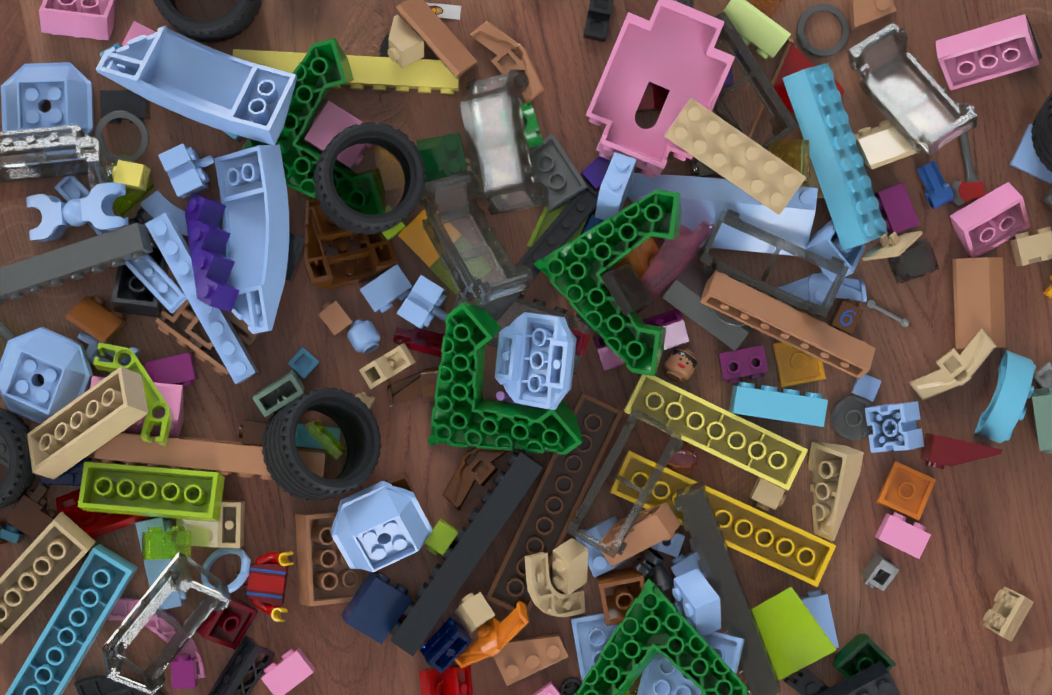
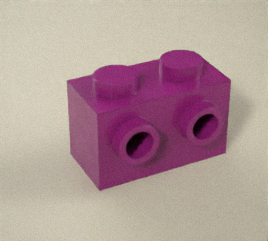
[717,345,769,384]

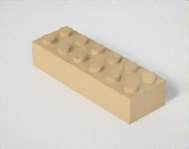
[664,97,806,215]
[27,367,148,479]
[0,511,96,644]

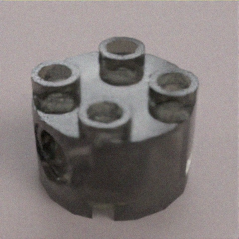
[887,239,940,284]

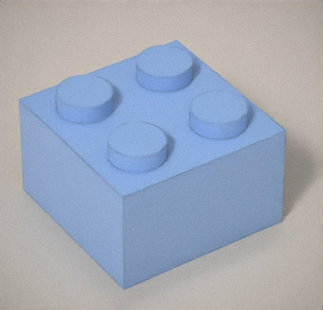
[672,568,721,637]

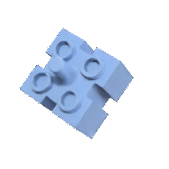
[158,143,215,200]
[397,275,448,329]
[865,401,924,453]

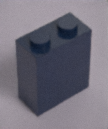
[341,572,412,644]

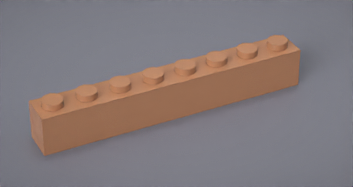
[700,271,876,379]

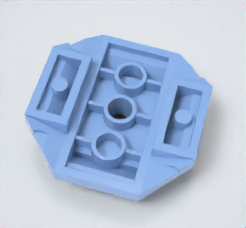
[1,62,95,155]
[495,312,576,409]
[0,327,93,424]
[331,481,433,572]

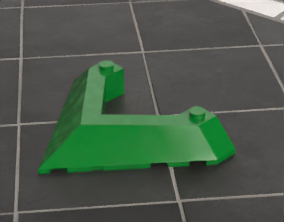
[241,38,385,215]
[534,189,682,376]
[428,301,583,455]
[574,578,748,695]

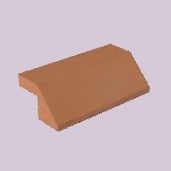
[396,0,478,79]
[952,257,1006,349]

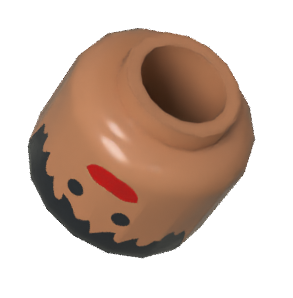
[664,347,697,382]

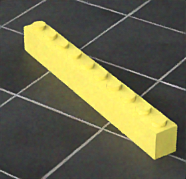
[233,49,460,95]

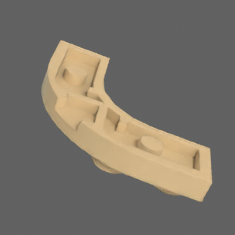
[525,552,585,617]

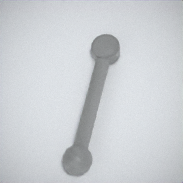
[866,300,909,327]

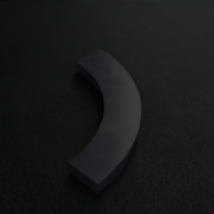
[74,675,165,695]

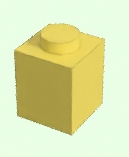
[112,160,151,191]

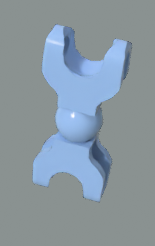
[26,182,129,242]

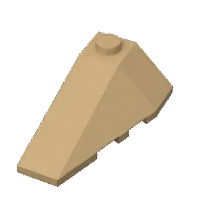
[808,441,864,541]

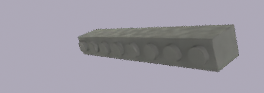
[0,223,153,305]

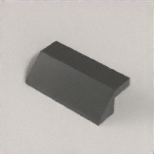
[662,260,752,351]

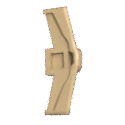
[909,328,996,401]

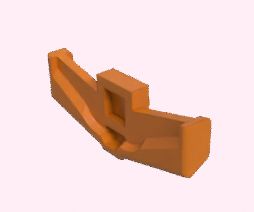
[452,601,529,668]

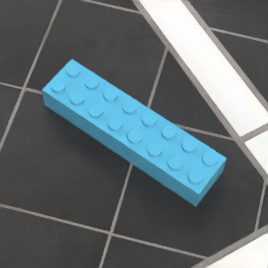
[783,63,888,250]
[6,544,138,695]

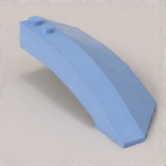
[96,25,297,146]
[214,145,289,334]
[628,173,818,257]

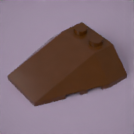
[304,197,398,289]

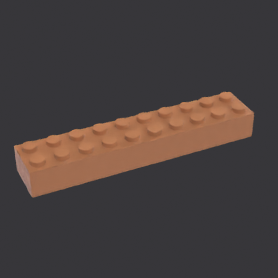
[94,432,330,480]

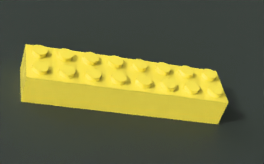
[623,374,808,491]

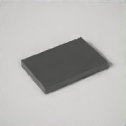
[515,134,589,213]

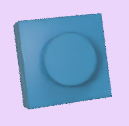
[288,347,320,379]
[0,524,25,544]

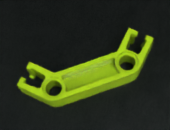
[93,343,173,446]

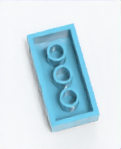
[729,382,828,427]

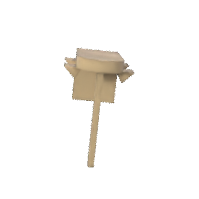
[355,392,376,409]

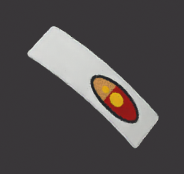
[426,3,461,20]

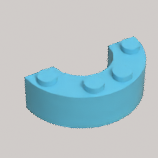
[974,350,1036,443]

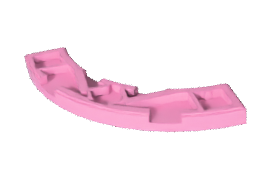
[108,597,206,678]

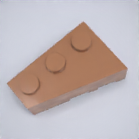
[849,0,897,32]
[597,502,681,567]
[493,633,569,686]

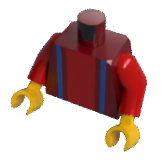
[235,551,294,622]

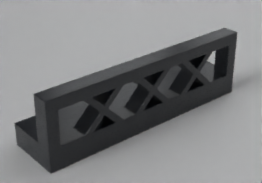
[208,635,275,695]

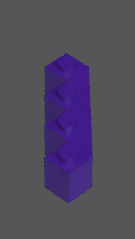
[185,193,240,312]

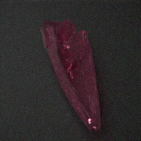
[627,221,714,314]

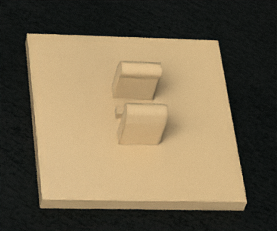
[862,231,923,261]

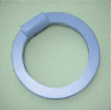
[201,548,251,595]

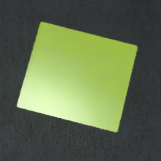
[729,587,837,683]

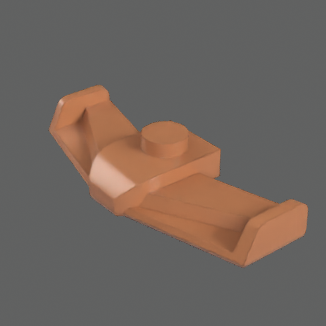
[469,20,544,102]

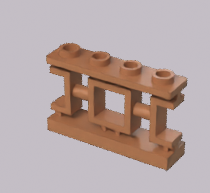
[155,288,262,376]

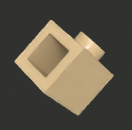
[749,477,786,511]

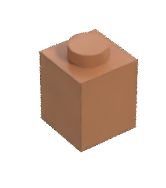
[318,300,354,336]

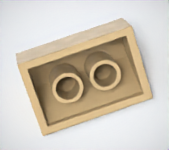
[855,111,936,169]

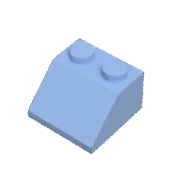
[805,219,866,282]
[574,515,634,578]

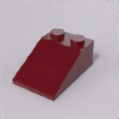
[920,433,1002,469]

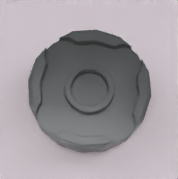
[831,396,873,440]

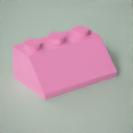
[39,0,117,40]
[950,182,1031,258]

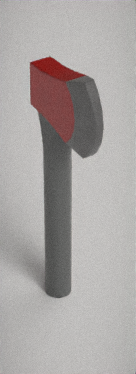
[951,115,985,206]

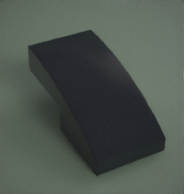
[583,0,613,42]

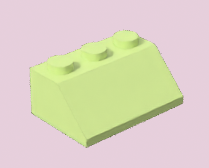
[718,0,791,59]

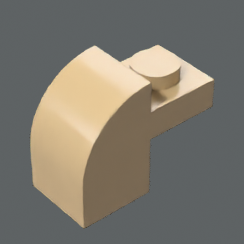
[359,343,416,389]

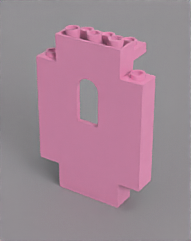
[585,0,735,178]

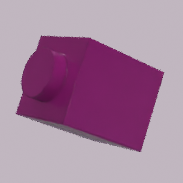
[171,654,199,689]

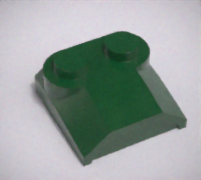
[416,133,468,185]
[833,633,897,679]

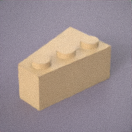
[1010,227,1052,267]

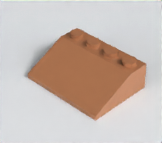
[295,511,370,606]

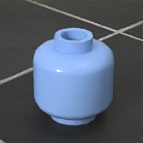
[347,319,381,354]

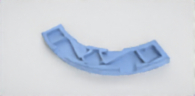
[140,190,223,236]

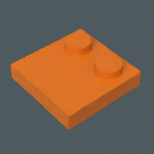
[876,461,936,521]

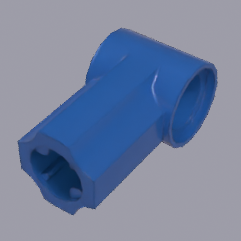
[916,161,955,209]

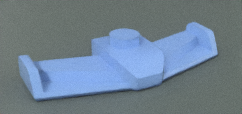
[774,273,867,308]

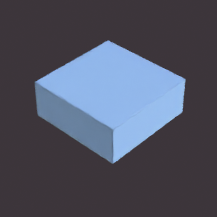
[851,374,882,402]

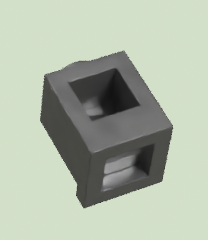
[861,550,899,591]

